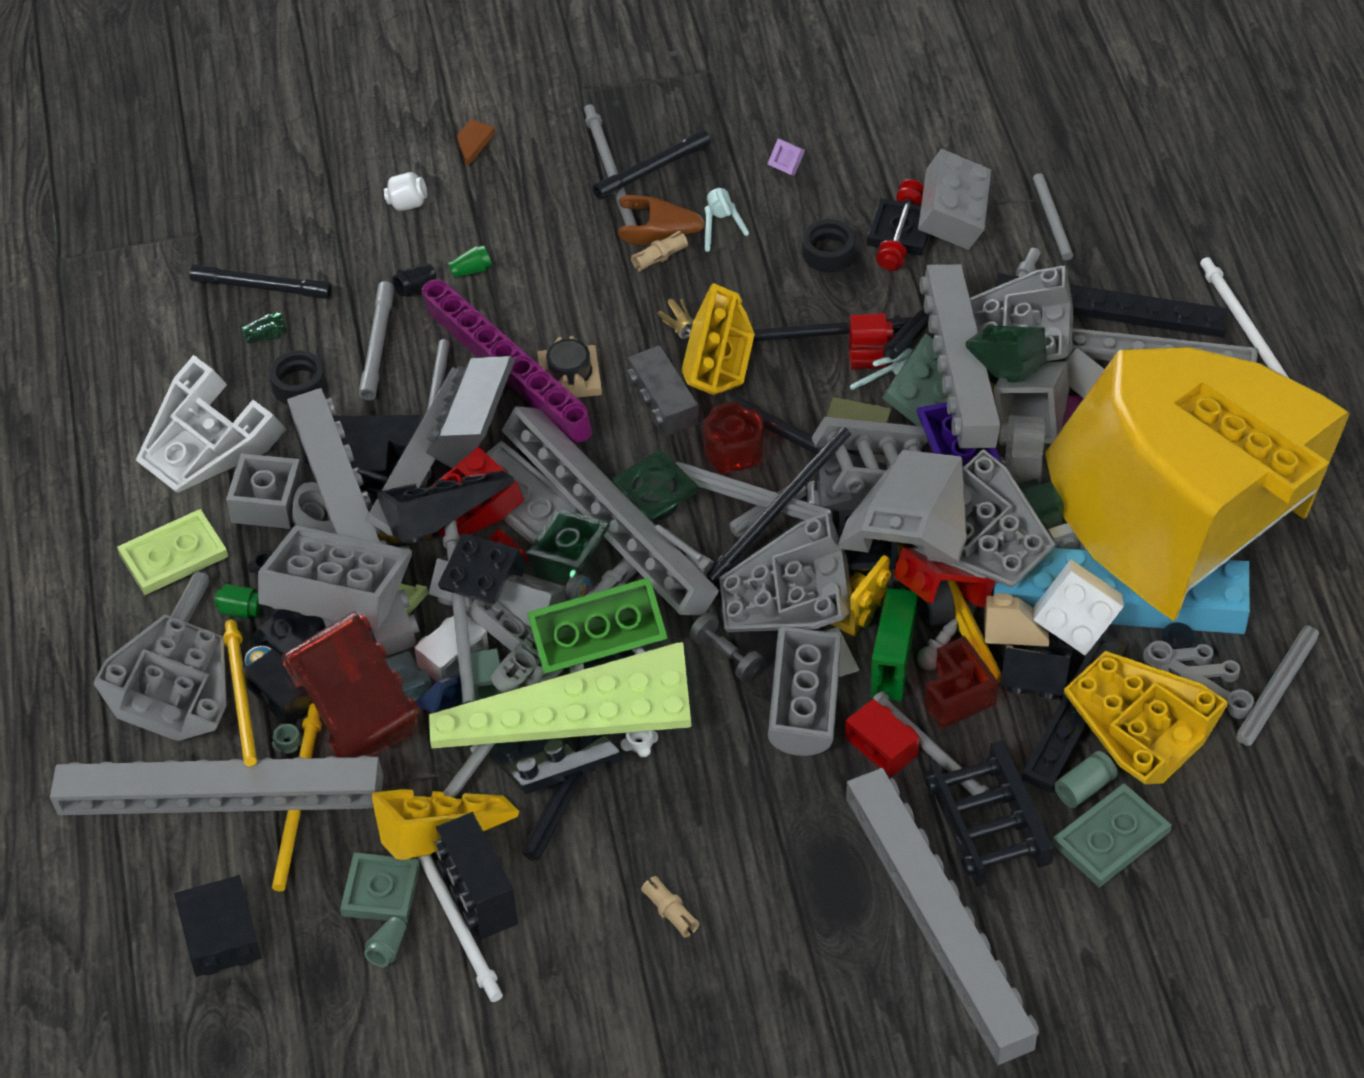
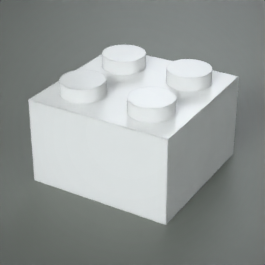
[1033,559,1124,655]

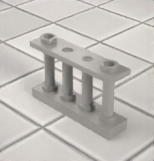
[812,417,928,495]

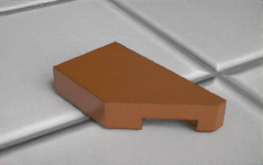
[457,119,495,166]

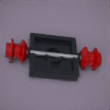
[867,179,929,271]

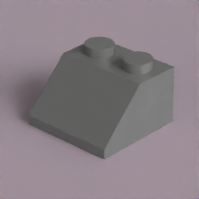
[819,453,887,528]

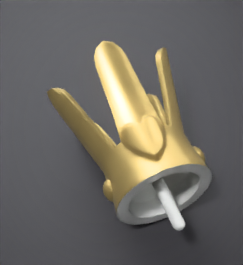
[657,299,694,339]

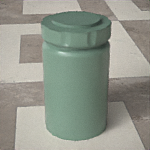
[1054,751,1118,808]

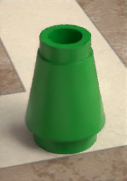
[448,245,492,279]

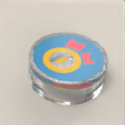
[565,573,591,601]

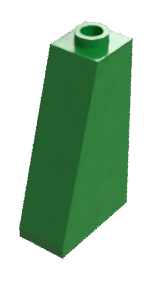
[870,588,918,701]

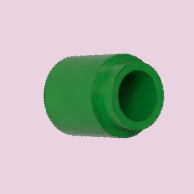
[215,584,263,619]

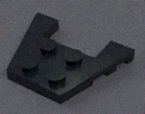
[490,735,623,794]

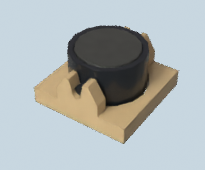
[537,336,602,398]

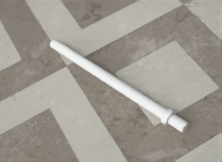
[1200,257,1289,378]
[417,854,503,1002]

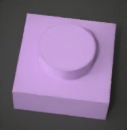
[767,139,805,176]

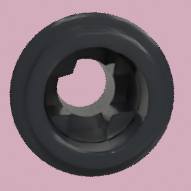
[392,264,436,297]

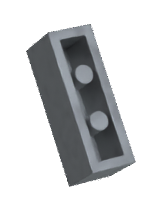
[625,345,699,436]

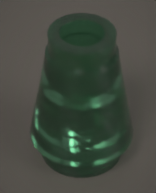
[242,311,287,343]

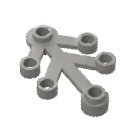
[1143,641,1254,719]

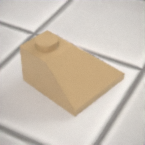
[984,593,1049,646]

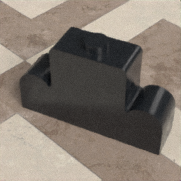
[299,415,421,491]

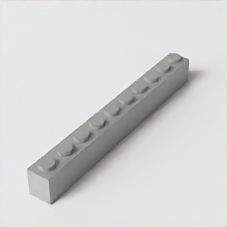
[287,388,419,658]
[502,406,719,615]
[50,756,384,815]
[846,768,1039,1065]

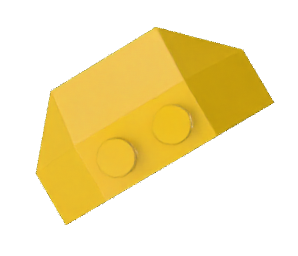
[681,283,755,395]

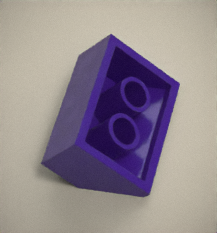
[916,402,1002,467]

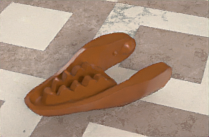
[618,195,705,245]

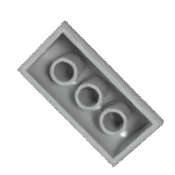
[768,625,842,756]

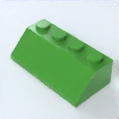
[527,577,668,674]

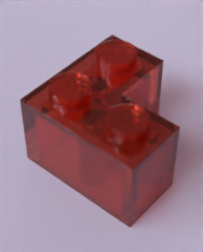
[924,636,998,729]

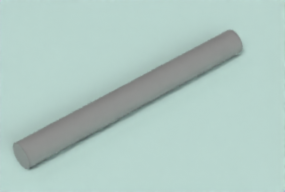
[1033,173,1073,260]

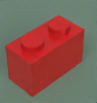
[845,698,919,778]

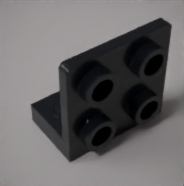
[438,533,527,604]
[249,609,328,674]

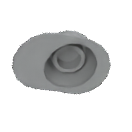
[292,482,335,534]

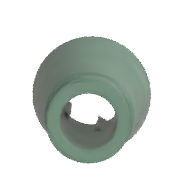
[364,917,407,967]

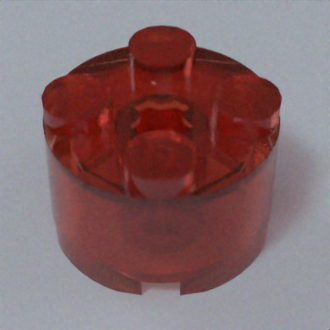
[703,402,763,473]

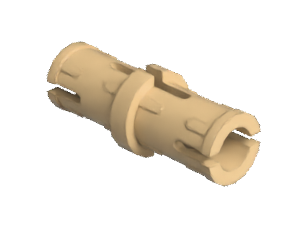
[631,231,688,272]
[641,876,700,938]

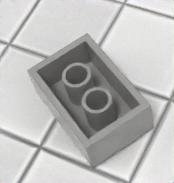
[918,149,991,250]

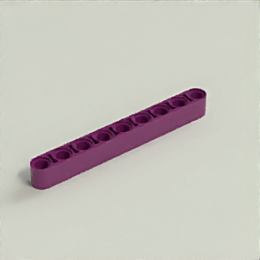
[422,279,592,443]

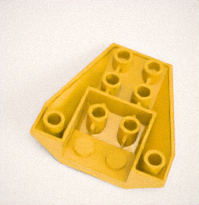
[1064,651,1228,784]

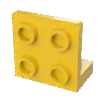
[831,555,891,637]

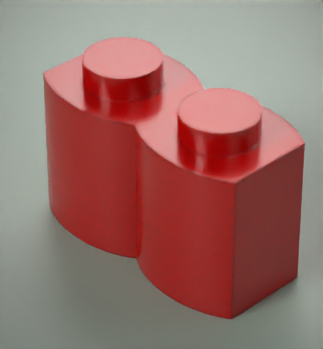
[849,313,893,370]

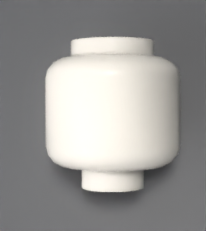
[384,172,427,212]

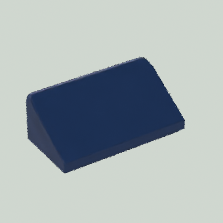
[415,674,462,713]

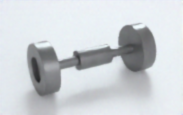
[689,613,765,683]

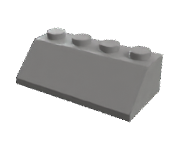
[428,556,572,628]

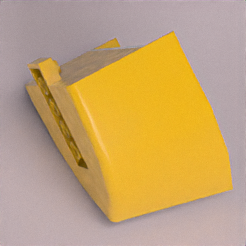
[1045,347,1349,621]

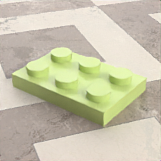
[117,509,228,596]

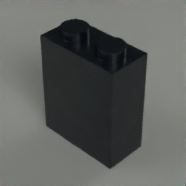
[174,875,262,977]

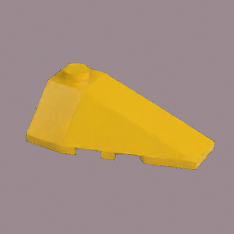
[372,789,519,860]

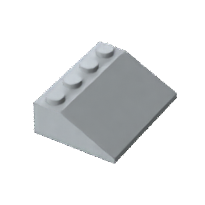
[258,525,412,630]

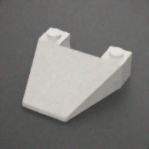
[136,355,287,493]

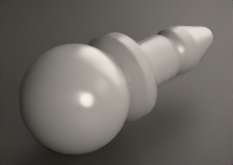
[917,618,958,671]

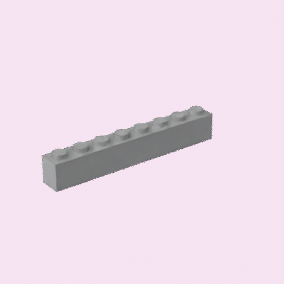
[920,264,1000,448]

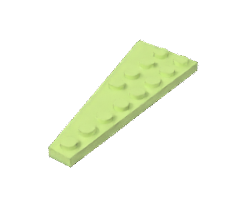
[429,642,691,749]

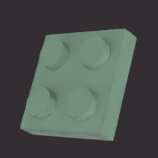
[340,852,420,923]

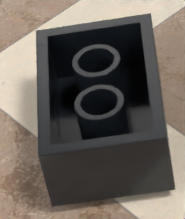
[433,812,518,940]

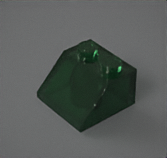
[966,325,1047,382]
[526,508,610,584]

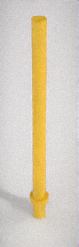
[223,620,257,767]
[272,703,322,892]

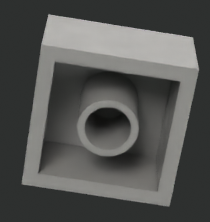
[226,453,304,529]

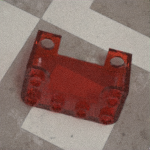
[281,611,419,758]

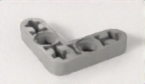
[468,599,541,693]

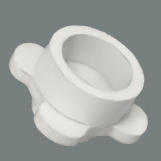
[621,730,658,757]

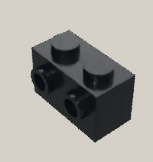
[243,648,317,724]

